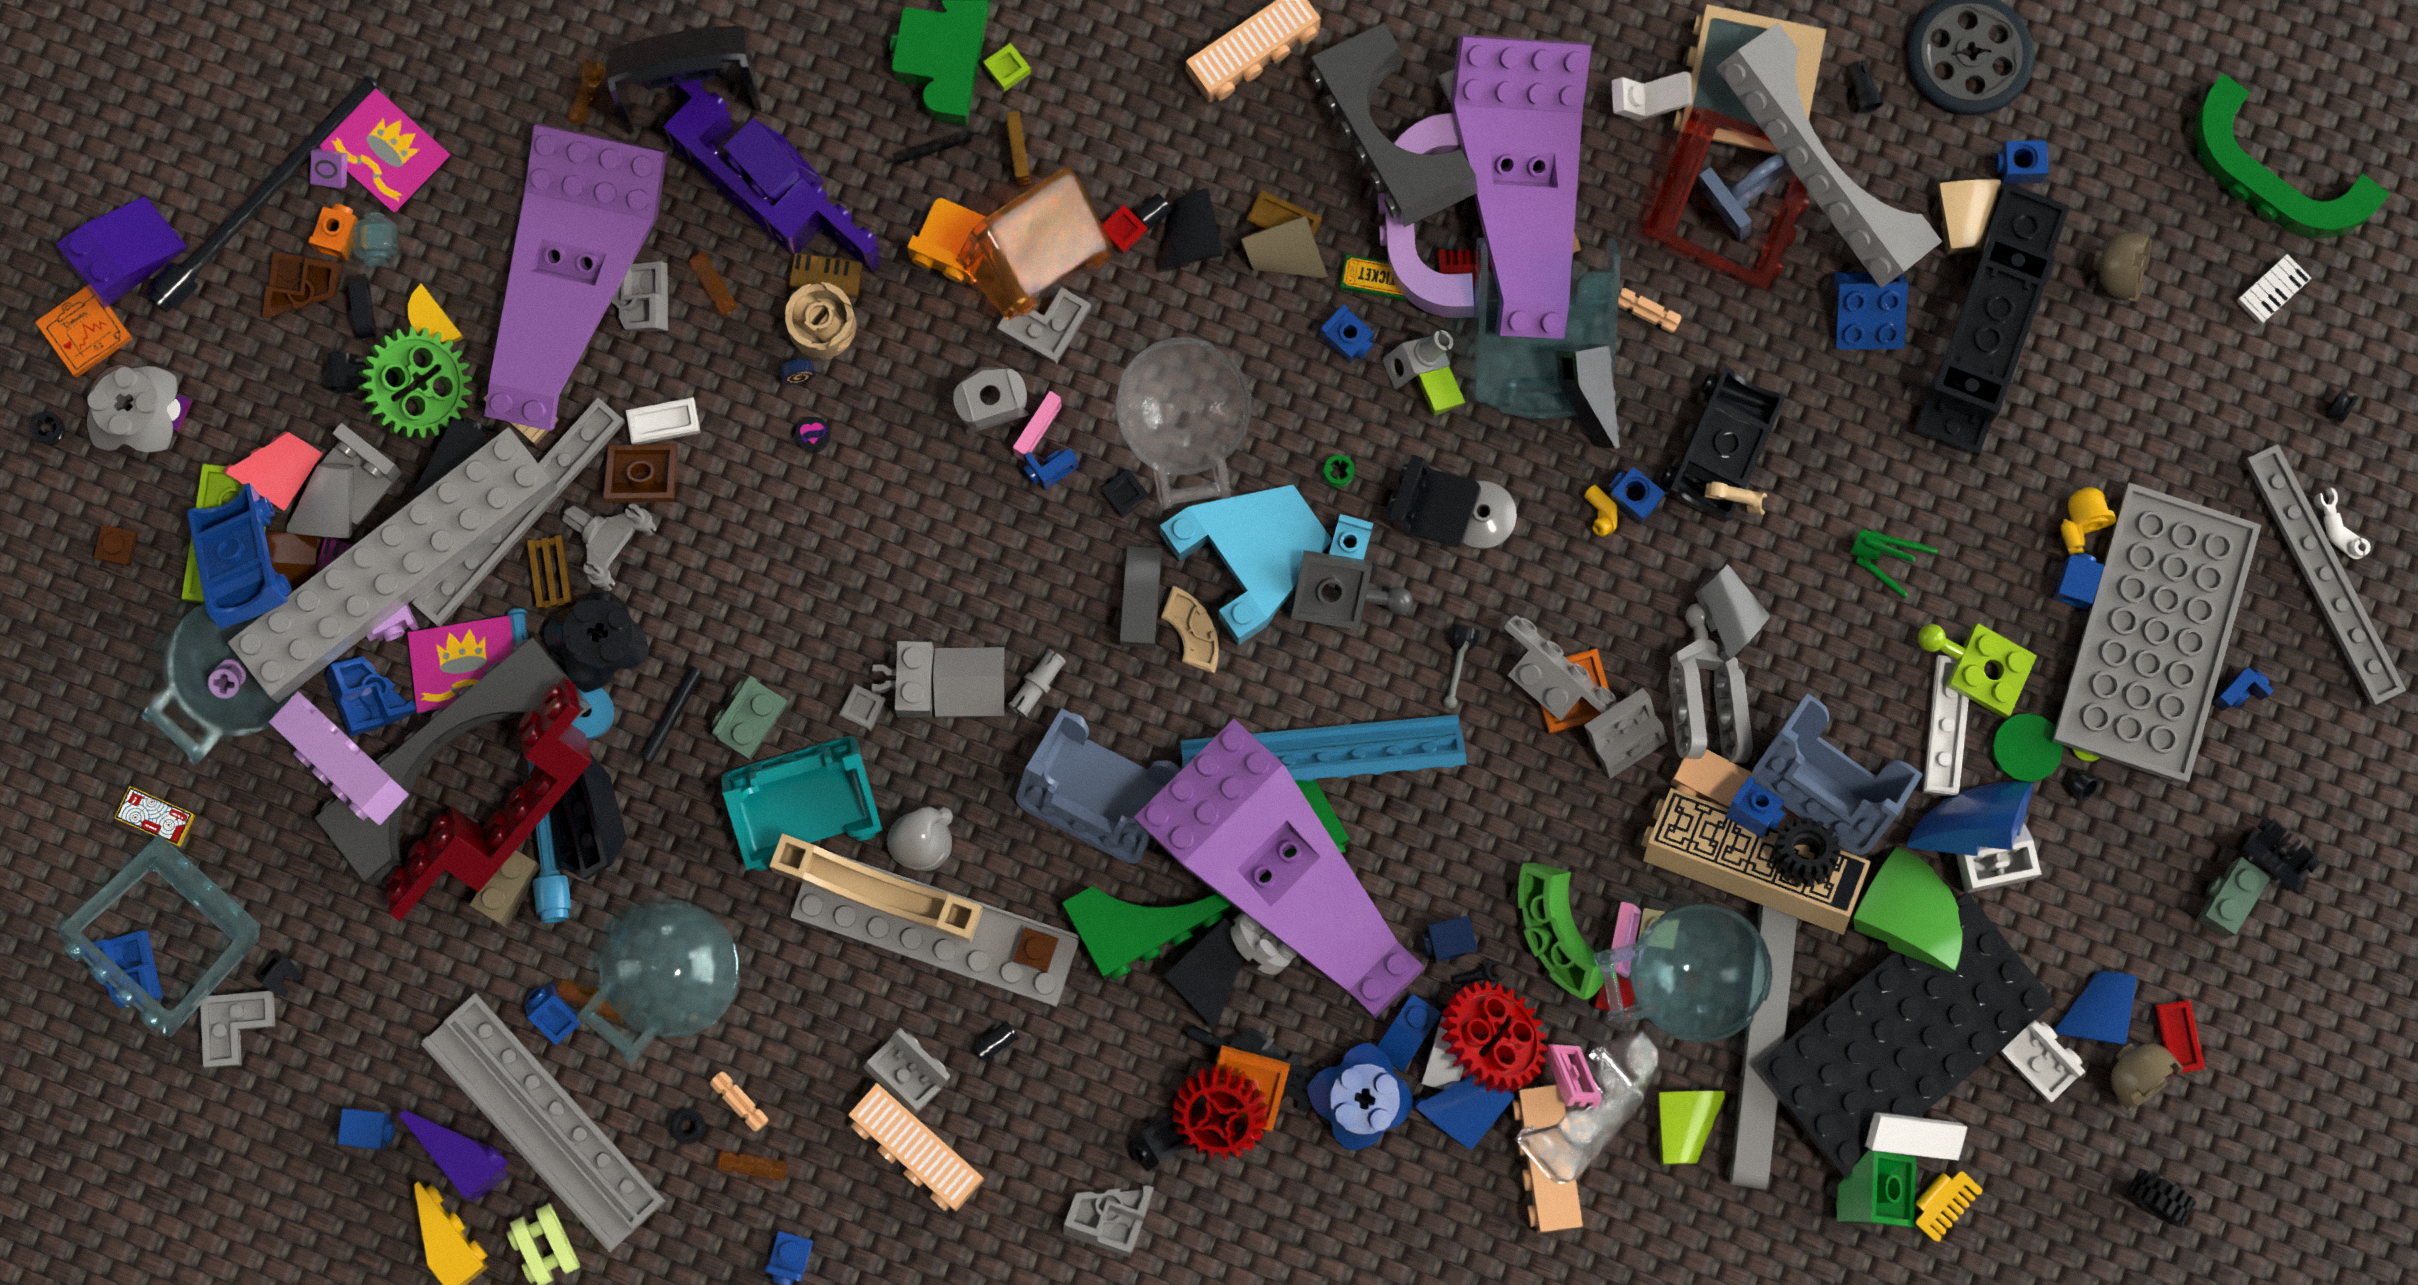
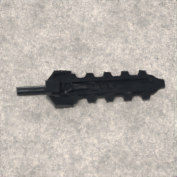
[1187,1024,1371,1124]

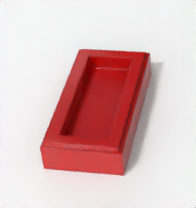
[2153,1000,2205,1076]

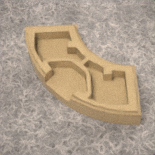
[1161,586,1219,675]

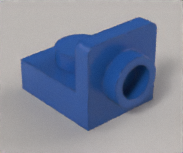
[1023,448,1079,490]
[2212,667,2273,711]
[525,982,582,1045]
[765,1231,814,1285]

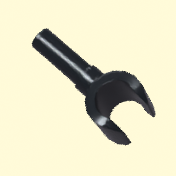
[1454,961,1505,984]

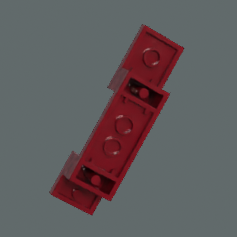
[385,677,592,921]

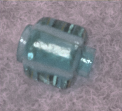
[353,213,399,266]

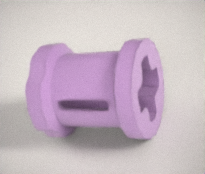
[208,658,247,699]

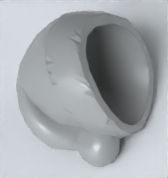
[887,806,953,871]

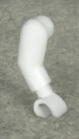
[2314,488,2370,559]

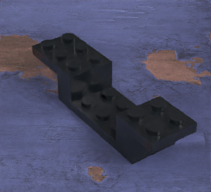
[1913,182,2070,457]

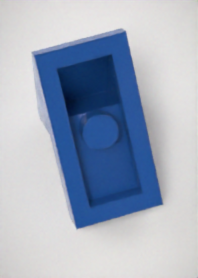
[1377,994,1442,1073]

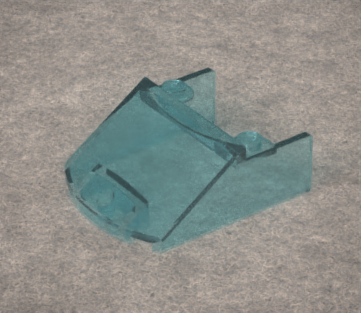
[1473,238,1621,419]

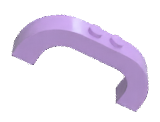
[1378,113,1474,318]

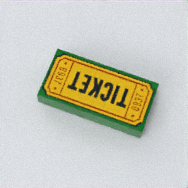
[1340,254,1408,302]

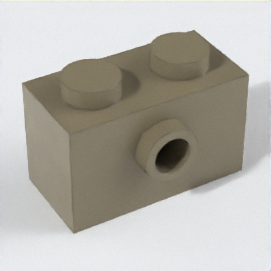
[469,850,541,928]

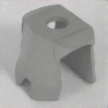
[953,367,1029,434]

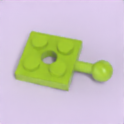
[1918,623,2037,718]

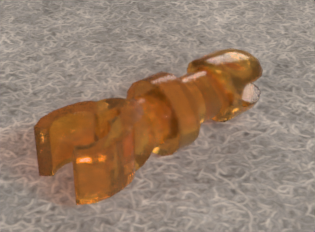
[568,59,606,125]

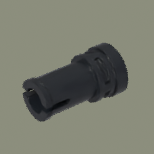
[1846,60,1884,114]

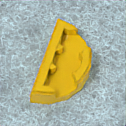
[408,284,464,344]

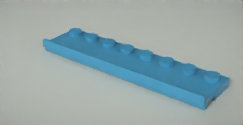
[1180,715,1467,781]

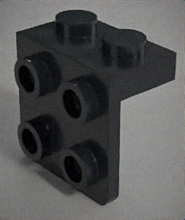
[1387,455,1481,547]

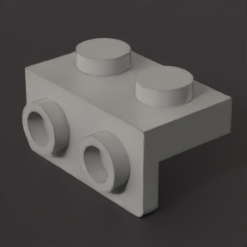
[863,1028,950,1116]

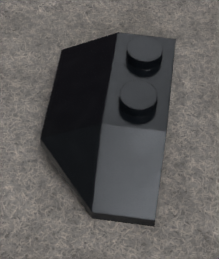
[549,753,627,880]

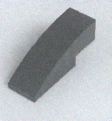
[1120,546,1162,649]

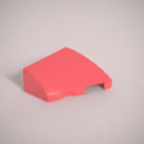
[223,431,323,511]

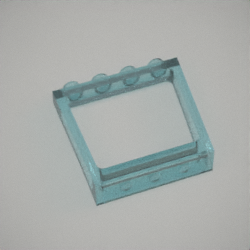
[59,834,261,1038]

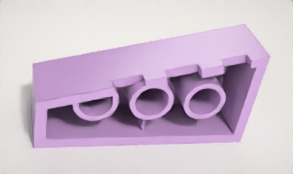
[269,691,409,826]

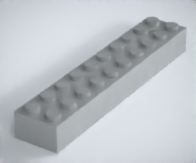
[227,427,557,703]

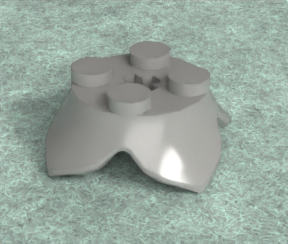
[87,365,178,453]

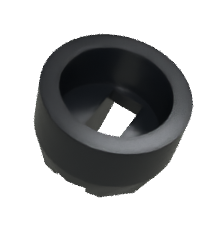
[2068,770,2100,801]

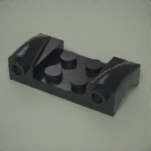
[1660,366,1786,523]

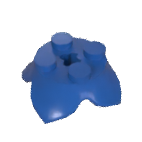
[1306,1043,1413,1150]

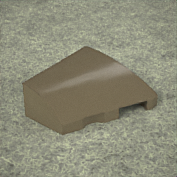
[1241,215,1328,278]

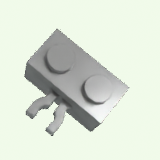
[872,641,935,718]

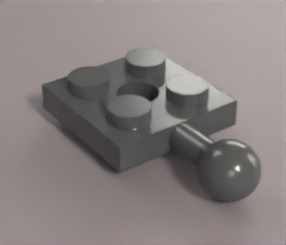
[1290,550,1413,630]

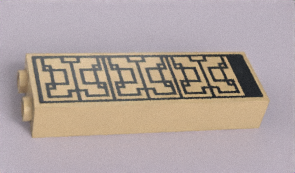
[1641,788,1871,935]

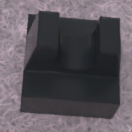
[254,949,303,997]

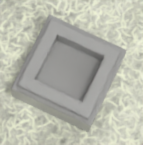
[839,684,887,731]

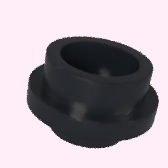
[670,1108,706,1144]

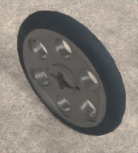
[1907,0,2034,115]

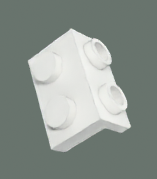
[1999,1020,2085,1104]

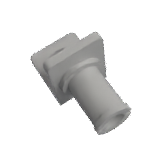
[1383,330,1453,389]

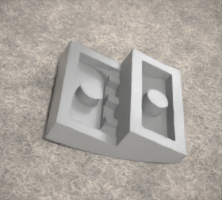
[1584,688,1668,779]

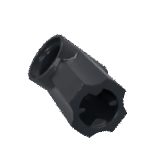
[324,352,396,393]

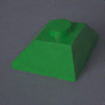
[1836,1150,1916,1228]

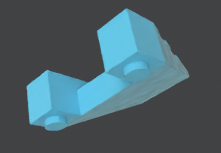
[1160,485,1332,646]

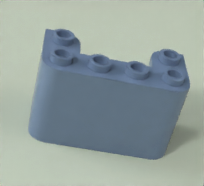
[1752,693,1923,855]

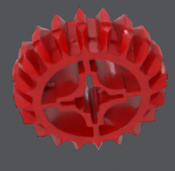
[1172,1064,1269,1161]

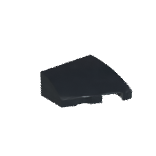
[1157,188,1223,273]

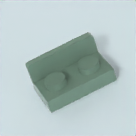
[711,675,788,760]

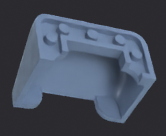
[1016,708,1182,864]

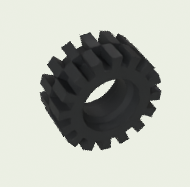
[1773,818,1841,887]
[2125,1169,2197,1228]

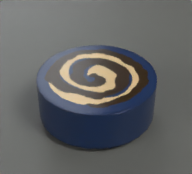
[779,358,816,385]

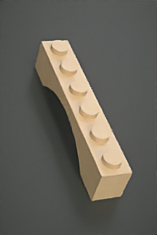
[770,833,983,944]

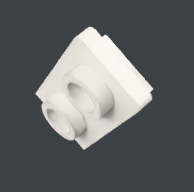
[1612,71,1692,121]

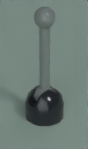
[1443,624,1480,709]

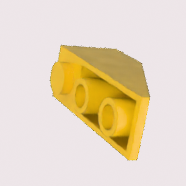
[414,1182,489,1285]

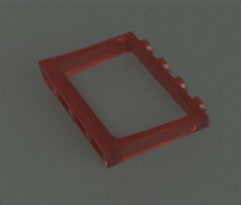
[1642,106,1810,290]

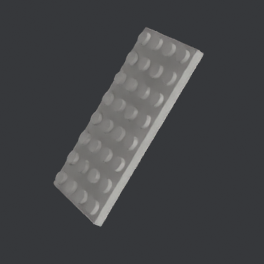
[2051,482,2261,785]

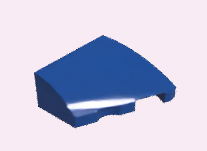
[325,656,417,737]
[74,930,163,1008]
[2054,971,2137,1046]
[1415,1074,1515,1151]

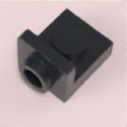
[1129,1114,1190,1172]

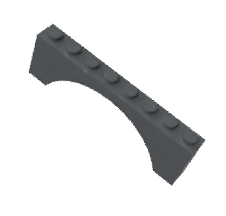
[315,637,591,887]

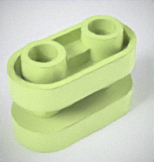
[507,1203,580,1285]

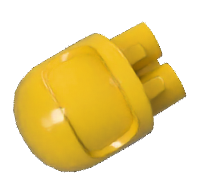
[2060,487,2117,555]

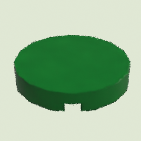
[1991,713,2063,783]

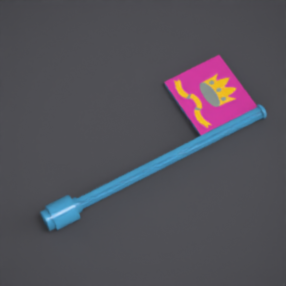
[408,608,572,923]

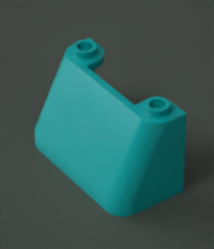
[721,736,882,871]

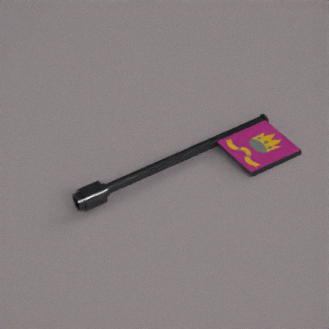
[147,76,452,313]

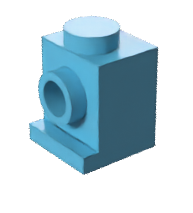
[1329,514,1373,560]

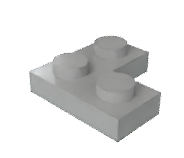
[997,287,1091,365]
[200,991,275,1069]

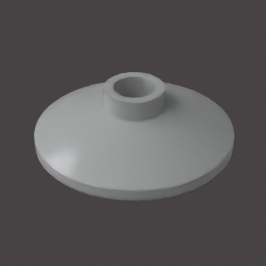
[1463,481,1517,549]

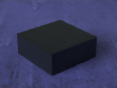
[1101,469,1150,519]

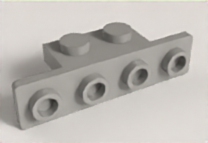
[1503,615,1618,721]

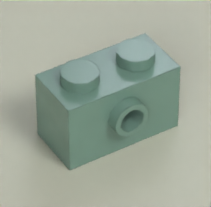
[2196,857,2272,940]

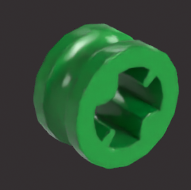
[1323,454,1355,488]

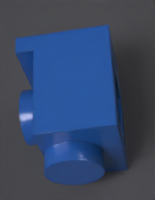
[1320,304,1374,364]
[1726,775,1786,839]

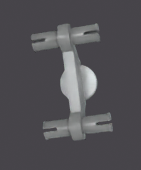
[562,504,656,591]

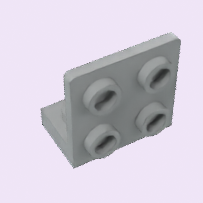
[305,423,402,525]

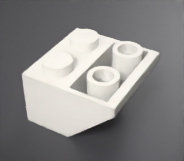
[1956,822,2041,893]

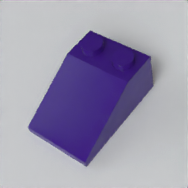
[723,118,824,200]
[56,196,188,309]
[398,1110,510,1202]

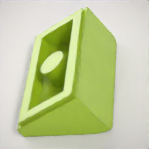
[1416,366,1465,417]

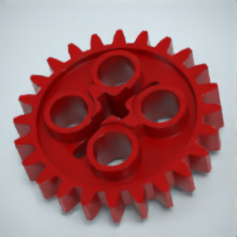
[1440,981,1548,1094]

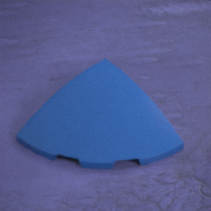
[1907,782,2033,856]

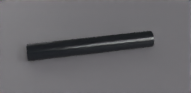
[640,666,704,763]

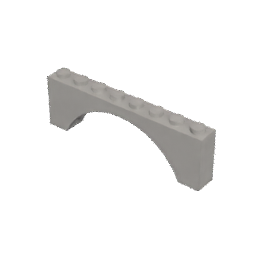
[1716,23,1942,288]

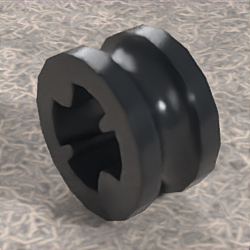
[2326,388,2358,423]
[30,411,66,445]

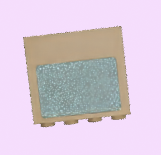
[1673,4,1827,154]

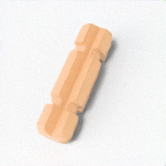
[1615,288,1681,333]
[710,1071,768,1132]

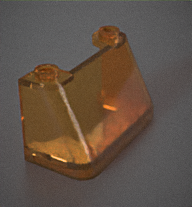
[956,166,1113,321]

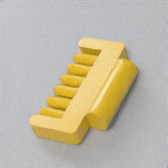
[1914,1171,1982,1242]

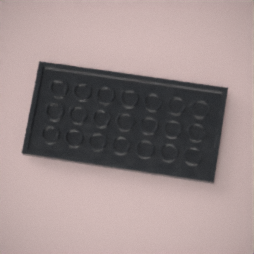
[1753,892,2056,1179]

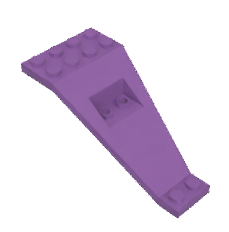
[1134,719,1424,1018]

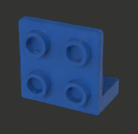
[1833,272,1908,350]

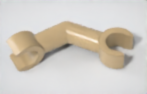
[1705,481,1767,515]

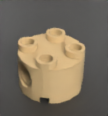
[785,282,857,360]

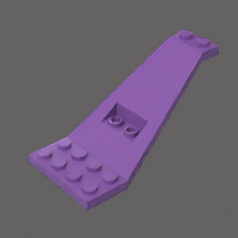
[1450,34,1592,339]
[484,123,668,431]

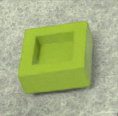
[983,43,1031,92]

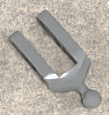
[1668,603,1753,764]

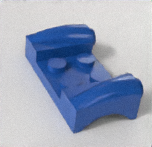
[187,483,291,629]

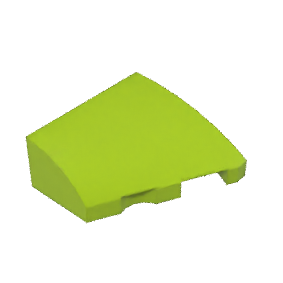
[1657,1091,1725,1165]

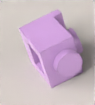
[366,604,420,642]

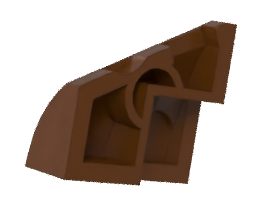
[262,251,344,318]

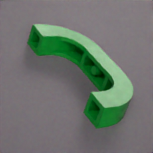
[2195,73,2390,239]

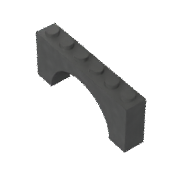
[1310,22,1478,227]

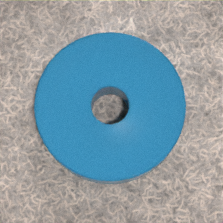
[571,688,615,740]

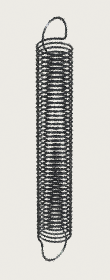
[884,130,980,166]

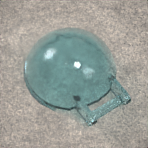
[141,604,297,765]
[575,900,740,1065]
[1594,903,1773,1043]

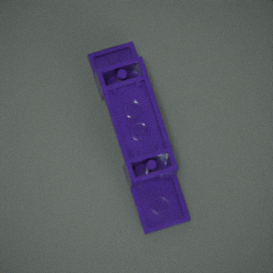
[663,80,881,273]

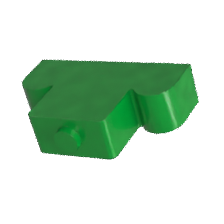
[890,0,991,126]

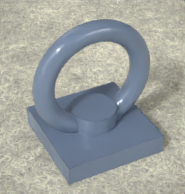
[1699,153,1790,242]

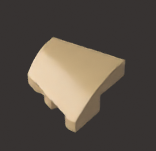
[1937,179,2001,256]

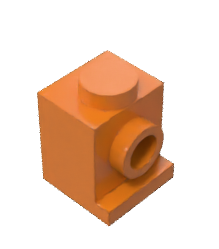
[308,203,361,261]

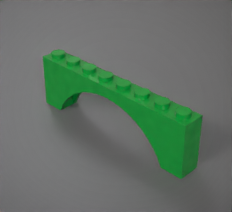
[1062,779,1349,981]

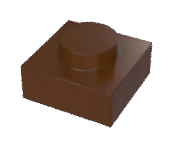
[93,525,139,567]
[1014,927,1059,973]

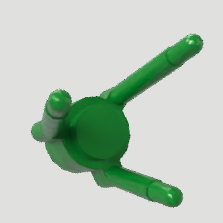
[1851,528,1938,598]

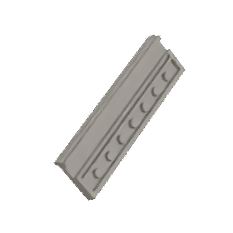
[790,852,1080,1008]
[421,993,666,1253]

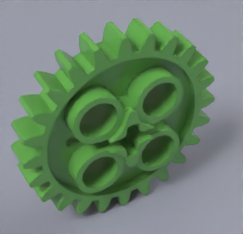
[358,327,472,440]

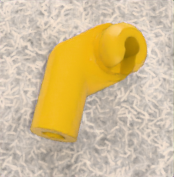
[1584,485,1617,537]

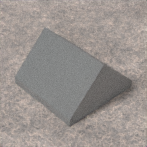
[933,647,1005,718]

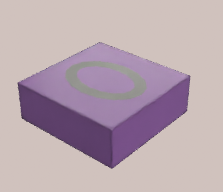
[310,148,348,188]

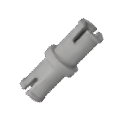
[1008,649,1066,718]

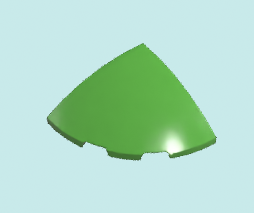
[1854,847,1963,973]

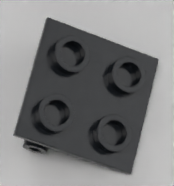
[2243,816,2321,895]

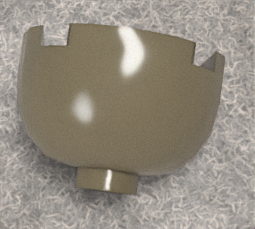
[2093,232,2151,302]
[2110,1043,2183,1111]

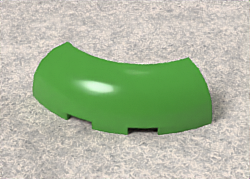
[1518,863,1609,1000]

